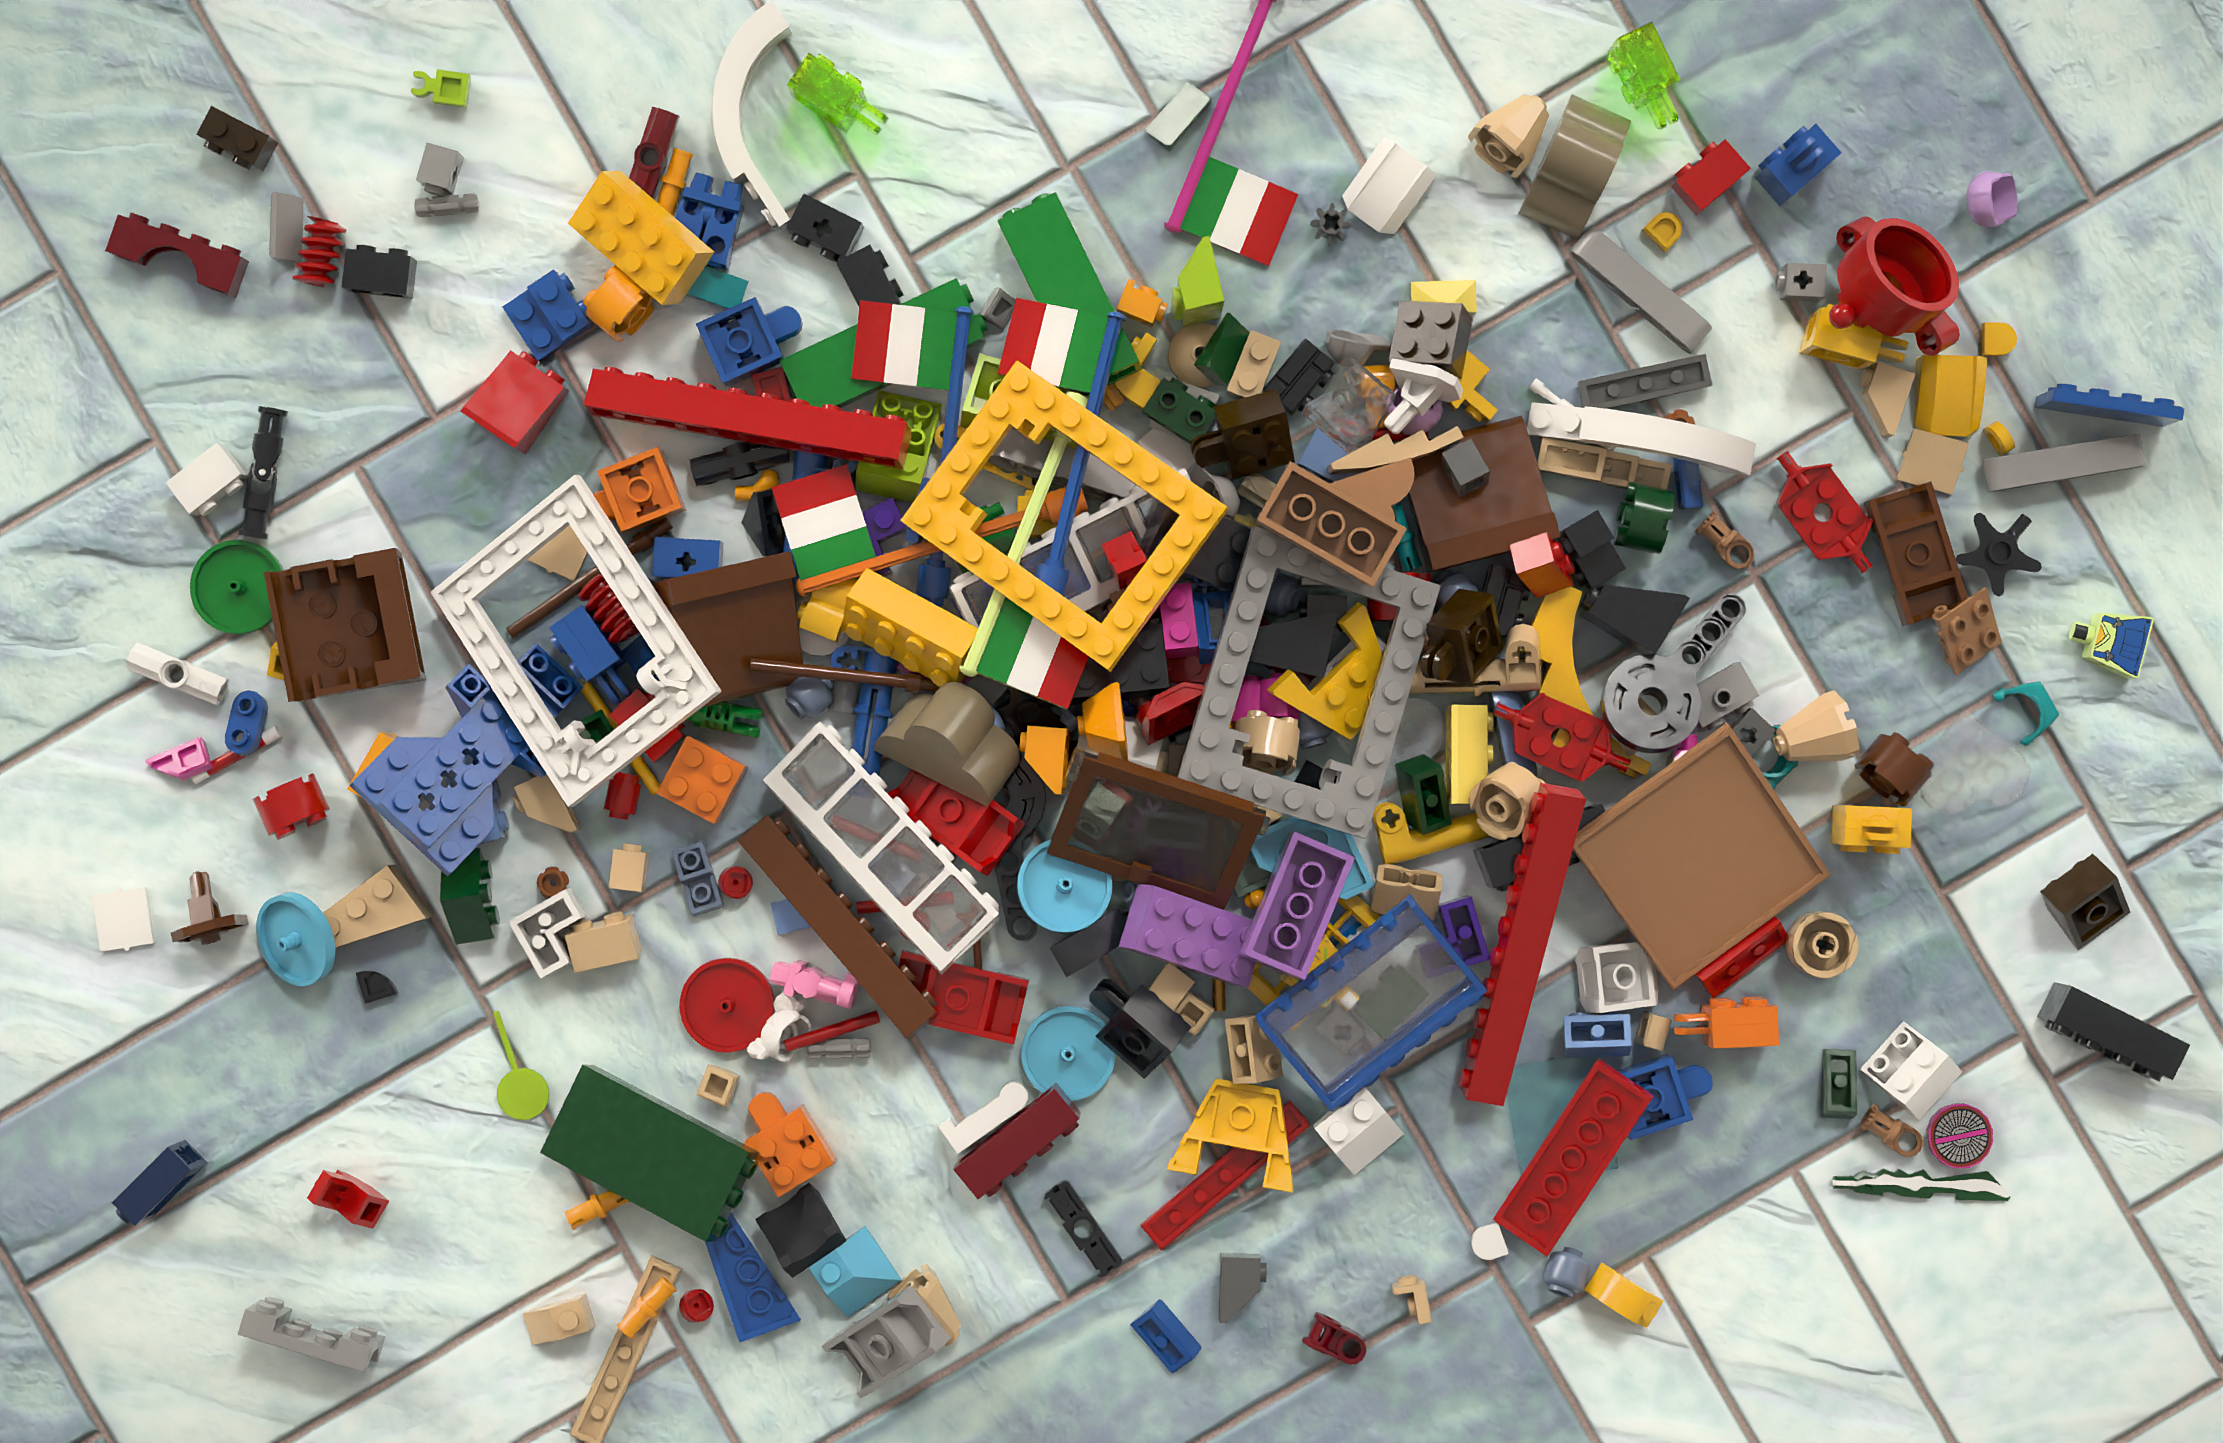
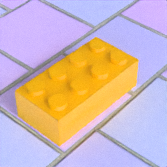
[568,171,715,305]
[841,568,978,686]

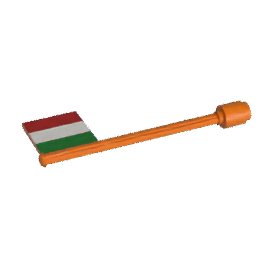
[772,464,1089,597]

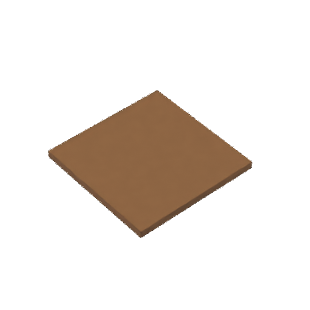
[1573,723,1831,990]

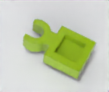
[411,69,471,108]

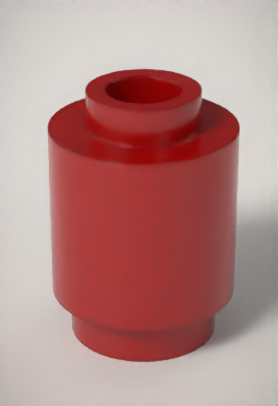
[603,772,641,820]

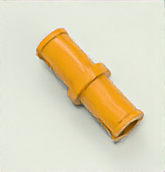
[657,148,693,216]
[564,1190,630,1230]
[617,1276,677,1339]

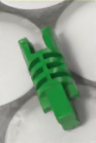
[686,702,763,738]

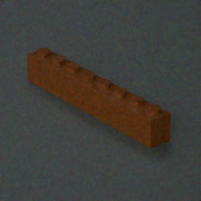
[737,815,939,1040]

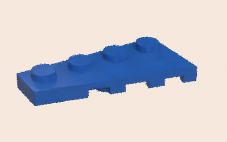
[705,1212,801,1343]

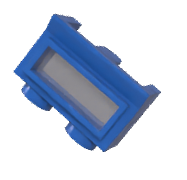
[1192,591,1231,665]

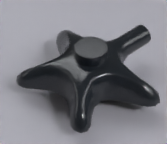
[1956,513,2042,597]
[993,686,1065,748]

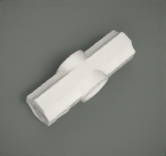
[126,643,229,705]

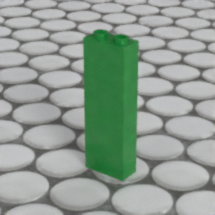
[997,192,1142,397]
[779,278,988,408]

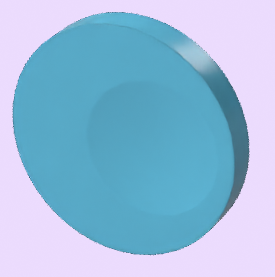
[1017,838,1112,933]
[256,892,335,986]
[1021,1006,1115,1101]

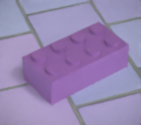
[1239,831,1355,980]
[1119,884,1256,988]

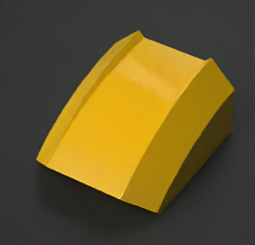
[1914,354,1987,436]

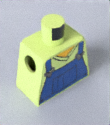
[2069,613,2154,679]

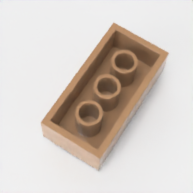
[1255,461,1407,589]

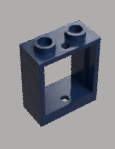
[112,1140,208,1226]

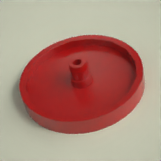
[679,958,775,1053]

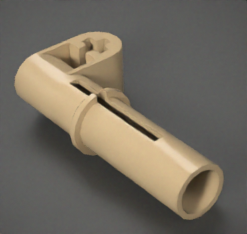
[1409,624,1542,696]

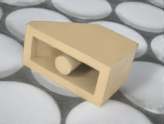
[1860,361,1915,439]
[513,774,581,832]
[523,1293,595,1344]

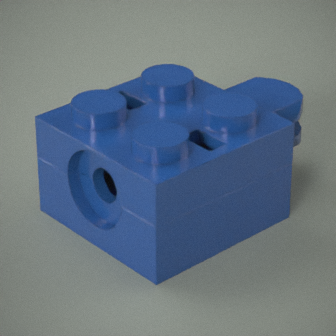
[1754,124,1842,206]
[696,297,803,387]
[549,605,632,705]
[1617,1054,1713,1140]

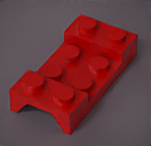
[887,769,1026,877]
[899,950,1029,1044]

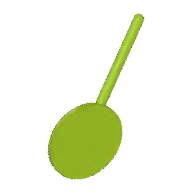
[493,1011,549,1120]

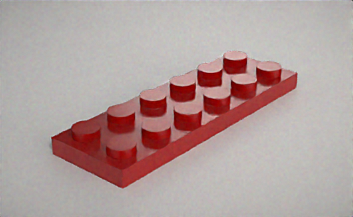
[1493,1059,1654,1257]

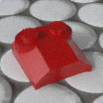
[1136,682,1205,746]

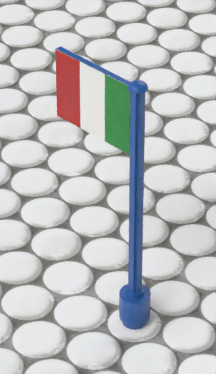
[997,298,1126,597]
[851,300,974,607]

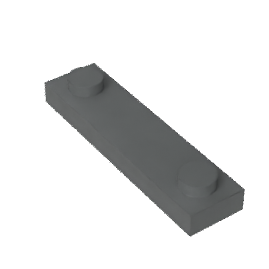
[1577,354,1713,409]

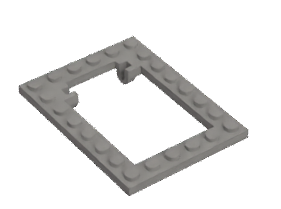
[1178,526,1441,839]

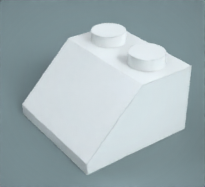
[1313,1087,1404,1176]

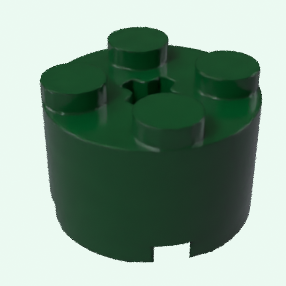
[1613,481,1675,554]

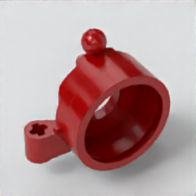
[1829,216,1960,356]

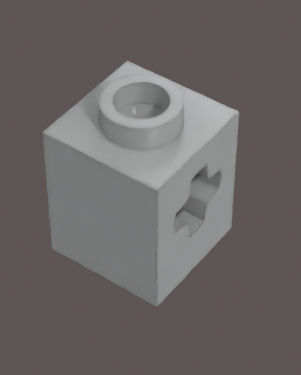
[416,143,464,196]
[1775,263,1827,302]

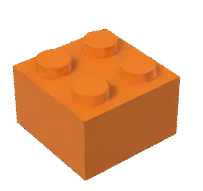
[656,736,749,824]

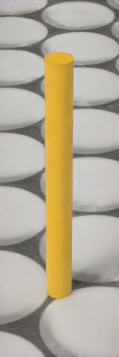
[581,682,660,796]

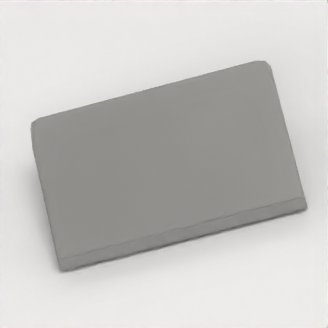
[269,192,304,262]

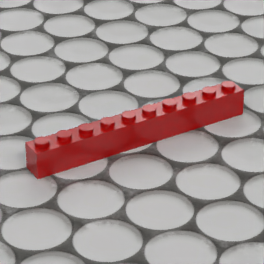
[584,367,912,469]
[1457,782,1586,1106]

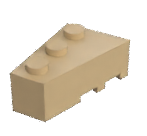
[323,865,433,948]

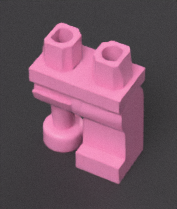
[769,960,860,1009]

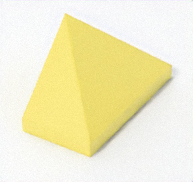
[1411,280,1477,314]

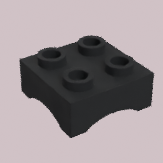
[755,1183,847,1278]

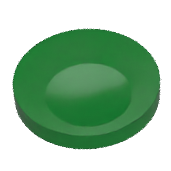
[190,540,283,634]

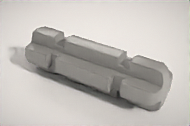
[414,193,479,217]
[807,1038,871,1059]

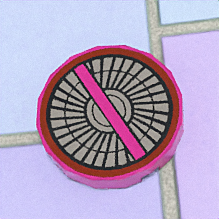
[1926,1103,1993,1168]

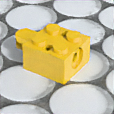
[1799,304,1909,370]
[1831,805,1912,854]

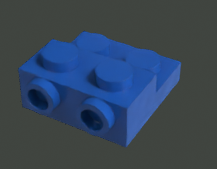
[502,269,593,362]

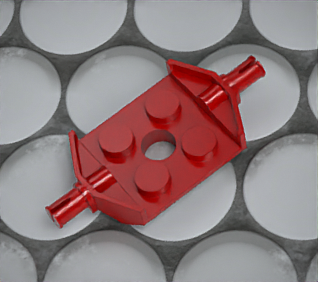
[1776,450,1873,574]
[1492,692,1631,782]

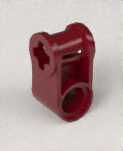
[1302,1312,1366,1365]

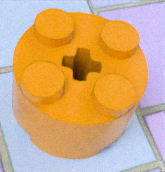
[583,265,655,342]

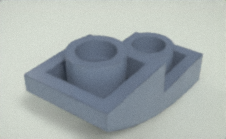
[672,841,724,917]

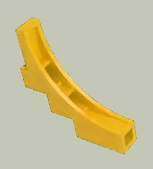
[1520,587,1651,779]

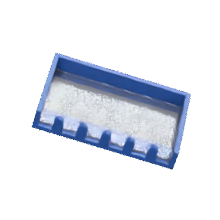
[1255,894,1487,1111]

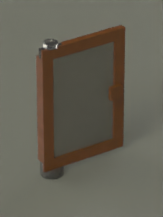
[1046,747,1270,910]

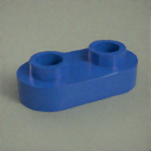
[225,690,268,756]

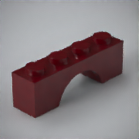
[105,212,249,298]

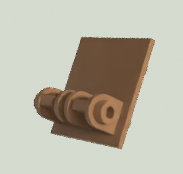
[1932,587,2002,675]

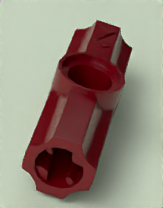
[629,106,680,198]

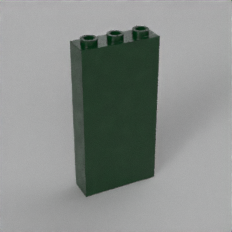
[540,1064,759,1242]

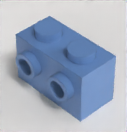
[1562,1011,1632,1058]

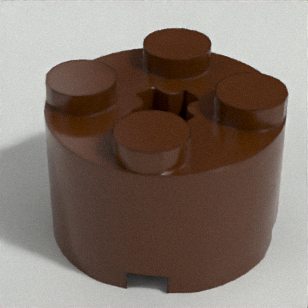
[1854,732,1934,807]

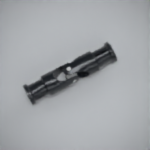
[238,406,288,539]

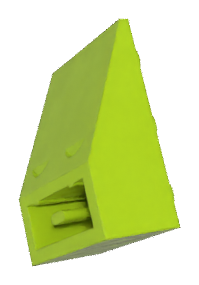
[855,390,942,503]

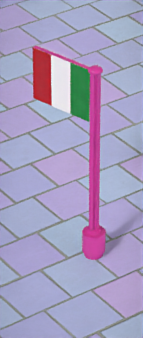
[1164,0,1299,267]

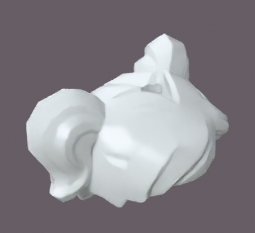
[747,992,811,1062]

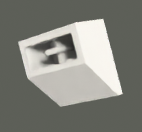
[1860,1021,1962,1120]

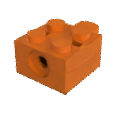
[593,447,687,534]
[1673,996,1779,1048]
[744,1092,837,1197]

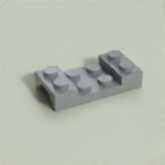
[822,1286,951,1399]
[238,1297,386,1372]

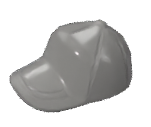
[1326,329,1392,367]
[1190,463,1240,519]

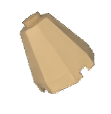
[1468,94,1549,178]
[1773,690,1859,761]
[880,1264,961,1346]

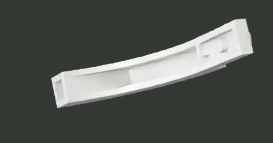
[712,0,792,232]
[1527,402,1756,475]

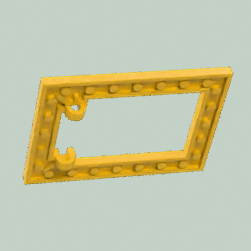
[900,361,1229,672]

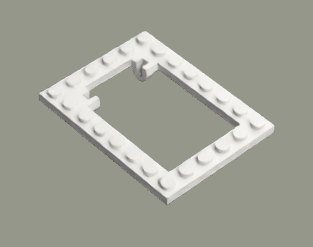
[430,475,722,807]

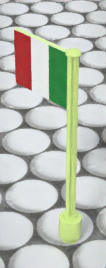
[959,391,1089,710]

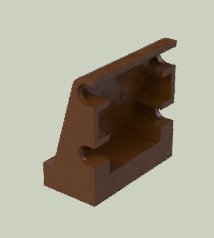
[1407,415,1561,573]
[263,548,426,702]
[652,551,803,708]

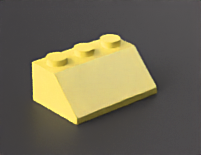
[1445,705,1493,804]

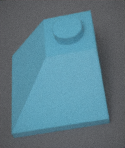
[808,1226,902,1317]

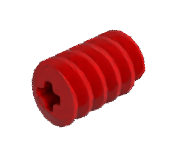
[292,216,347,288]
[578,573,639,644]

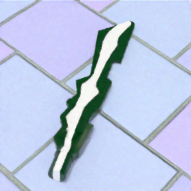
[1832,1169,2010,1201]

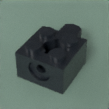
[1089,979,1192,1079]

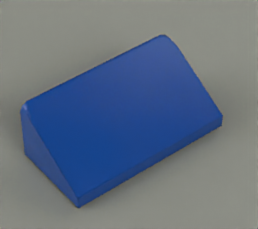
[1673,458,1703,510]
[1130,1299,1201,1374]

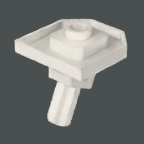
[1384,358,1463,434]

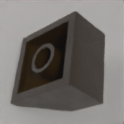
[2040,854,2131,950]

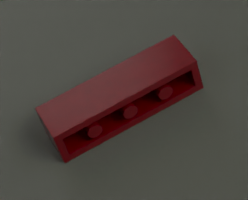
[953,1083,1081,1199]

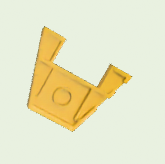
[1267,602,1383,740]
[1167,1078,1294,1193]

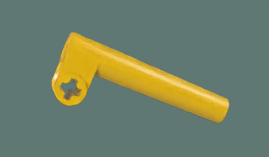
[1373,802,1491,865]

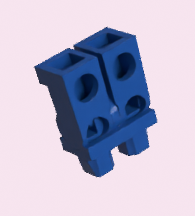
[675,173,744,271]

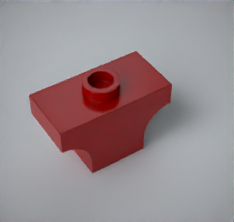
[1101,531,1147,590]

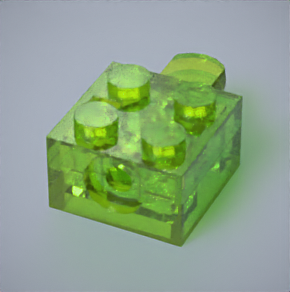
[1606,21,1681,130]
[787,52,889,135]

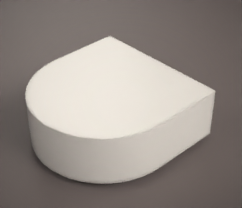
[1471,1222,1509,1260]

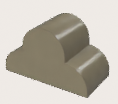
[1518,94,1631,240]
[874,682,1020,807]

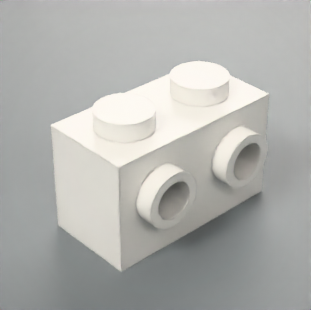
[165,443,247,516]

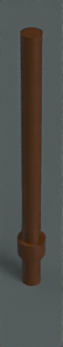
[506,518,673,639]
[749,658,940,693]

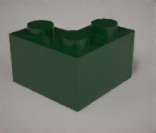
[440,848,500,945]

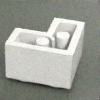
[508,888,587,979]

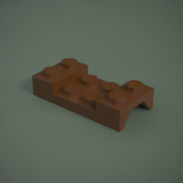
[1863,481,1968,626]

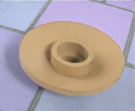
[1168,323,1217,388]

